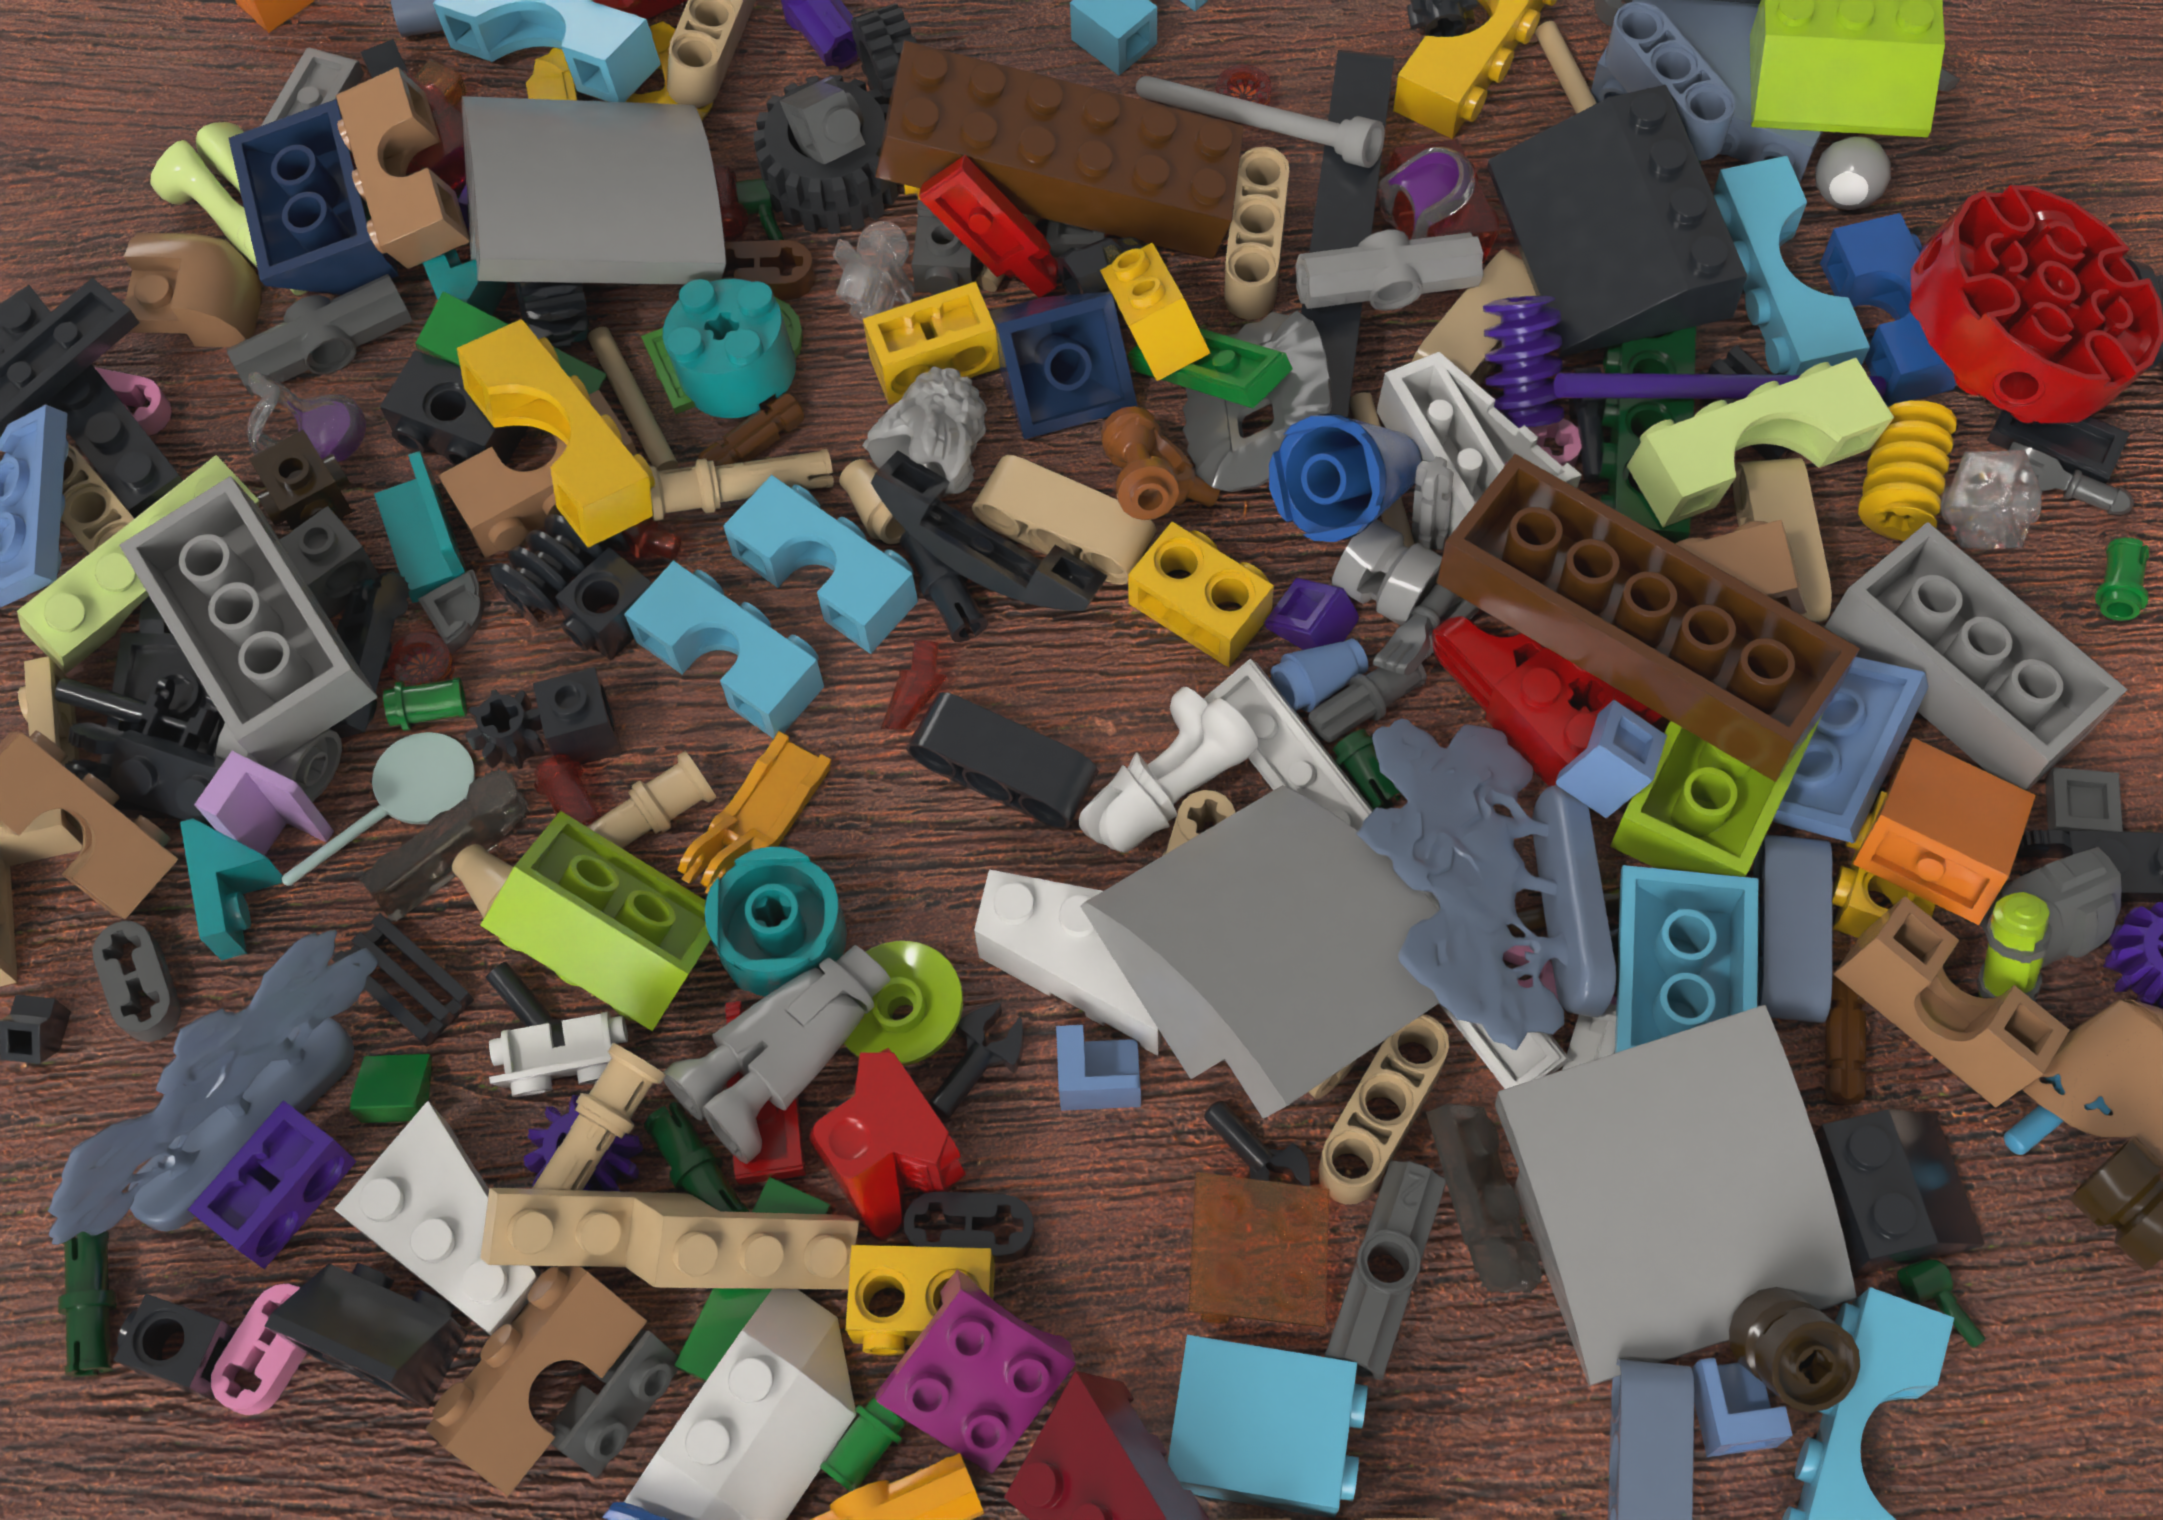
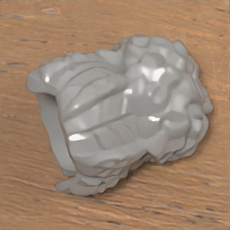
[862,366,987,498]

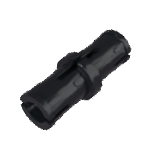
[900,531,988,642]

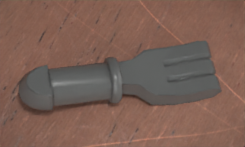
[1997,442,2134,515]
[1373,574,1458,676]

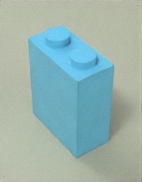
[1168,1335,1368,1519]

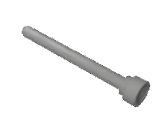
[1136,76,1385,168]

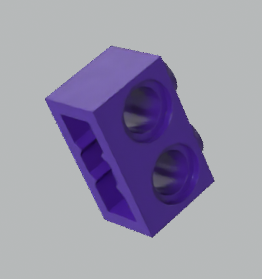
[187,1100,357,1269]

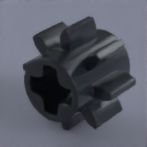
[1407,0,1478,37]
[465,689,545,769]

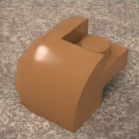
[124,233,261,347]

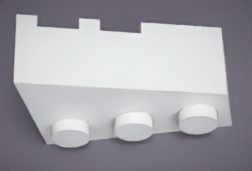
[1377,352,1582,536]
[974,869,1162,1056]
[334,1101,541,1335]

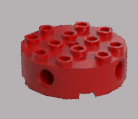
[1909,185,2163,423]

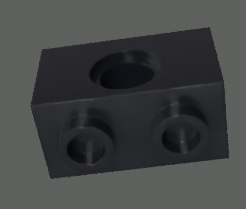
[380,350,529,466]

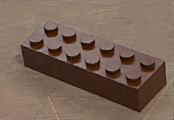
[875,40,1244,259]
[1437,454,1860,782]

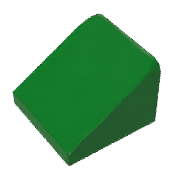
[349,1054,432,1123]

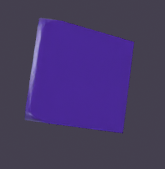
[1264,578,1359,650]

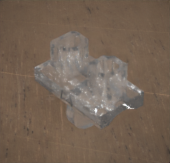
[833,221,915,321]

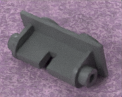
[550,1329,679,1479]

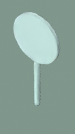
[282,732,475,886]

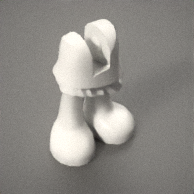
[1079,687,1258,853]

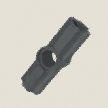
[226,274,413,397]
[1324,1160,1447,1380]

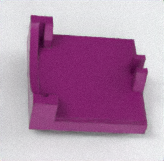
[876,1269,1076,1474]

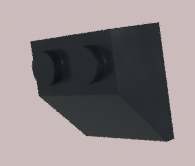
[1814,1109,1985,1277]
[265,1263,468,1409]

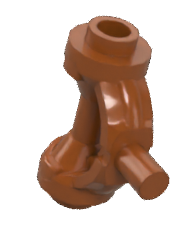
[1101,406,1220,520]

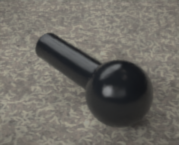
[485,961,565,1047]

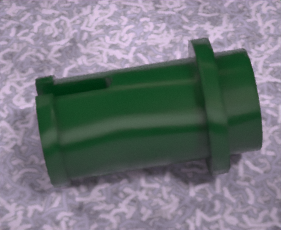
[1333,729,1404,810]

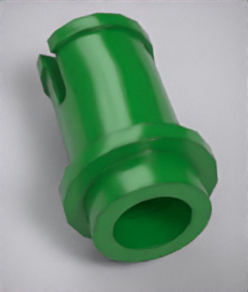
[2095,537,2150,621]
[383,677,467,731]
[819,1397,906,1492]

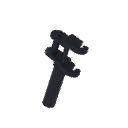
[55,677,220,751]

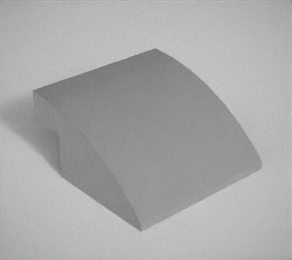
[462,96,726,285]
[1080,785,1439,1119]
[1495,1005,1856,1387]

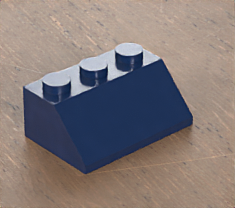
[228,99,399,295]

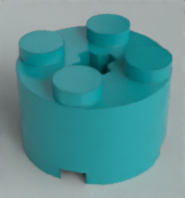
[663,279,796,418]
[705,847,847,997]

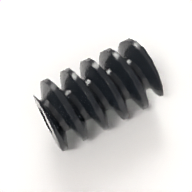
[490,513,630,628]

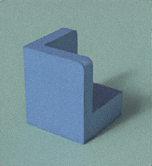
[1556,700,1667,818]
[1056,1025,1141,1111]
[1692,1358,1793,1457]

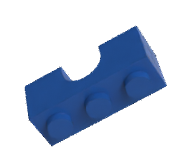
[1820,213,1957,406]

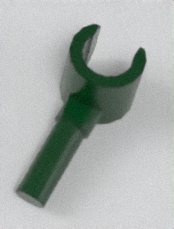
[736,178,784,240]
[1896,1259,1986,1348]

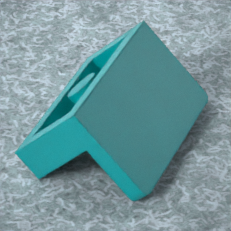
[374,451,467,603]

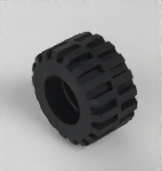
[754,75,902,234]

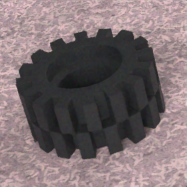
[851,3,917,104]

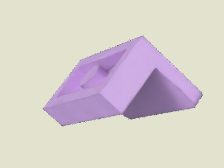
[194,751,334,856]

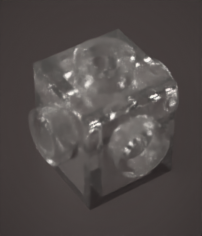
[1941,450,2042,550]

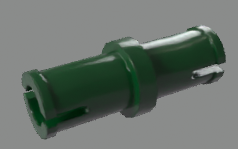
[644,1102,749,1212]
[58,1231,117,1377]

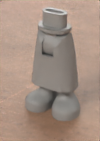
[663,945,890,1164]

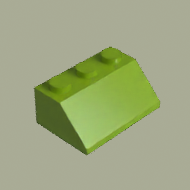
[1750,0,1945,138]
[1610,714,1823,877]
[480,811,711,1031]

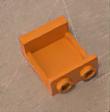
[1853,738,2036,925]

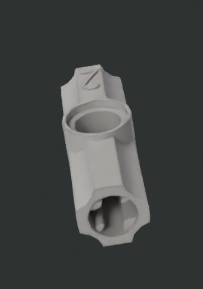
[1295,230,1483,311]

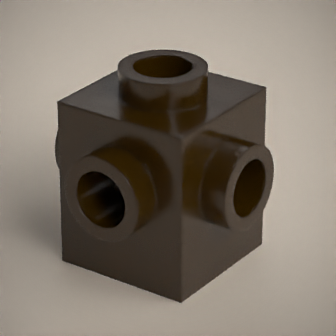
[248,430,353,531]

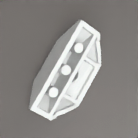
[624,1289,856,1520]

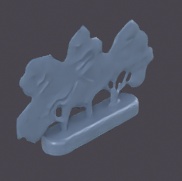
[1356,719,1616,1050]
[48,930,379,1245]

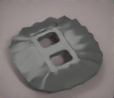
[1182,310,1332,492]

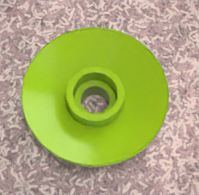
[844,941,963,1066]

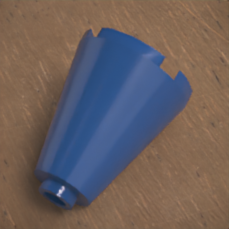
[1269,414,1422,542]

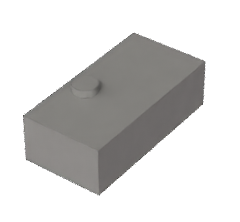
[119,476,377,768]
[1824,522,2128,791]

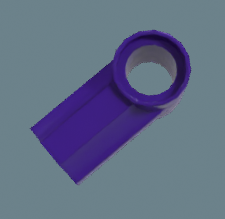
[781,0,858,69]

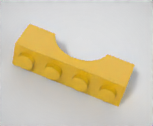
[1393,0,1557,139]
[457,319,655,548]

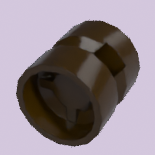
[2068,1137,2163,1271]
[1729,1287,1860,1413]

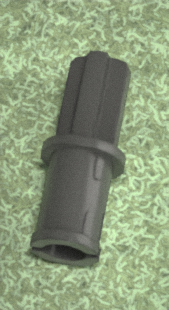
[1308,664,1427,742]

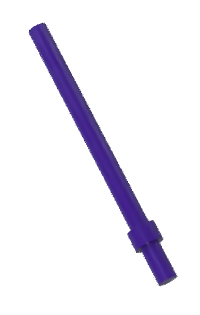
[1554,373,1886,399]

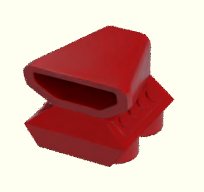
[809,1048,966,1240]

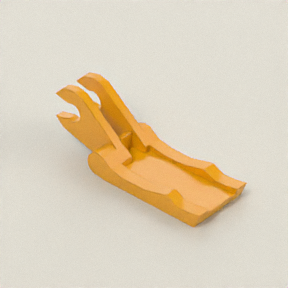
[677,731,831,894]

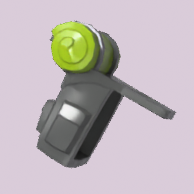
[1977,847,2122,1002]

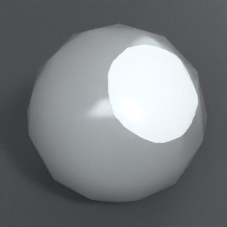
[1815,137,1891,210]

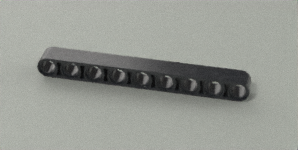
[1301,50,1395,417]

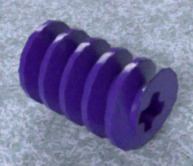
[1483,296,1564,428]

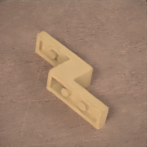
[0,656,83,987]
[480,1188,859,1290]

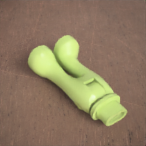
[150,122,308,296]

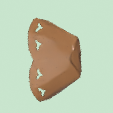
[2022,999,2163,1162]

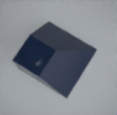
[989,291,1138,440]

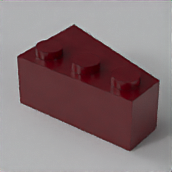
[1004,1370,1209,1520]

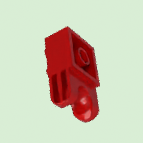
[1431,616,1670,786]

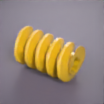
[1858,400,1957,542]

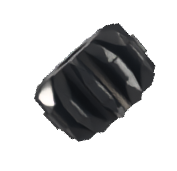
[514,282,589,349]

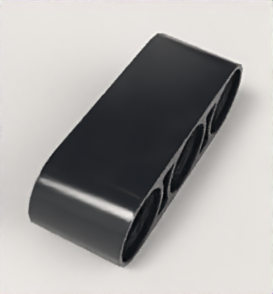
[906,692,1099,829]

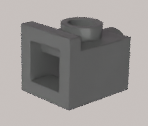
[780,76,866,165]
[912,200,977,295]

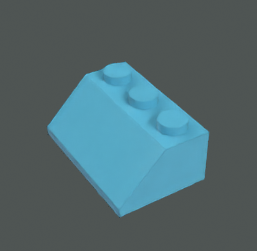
[1615,865,1758,1053]

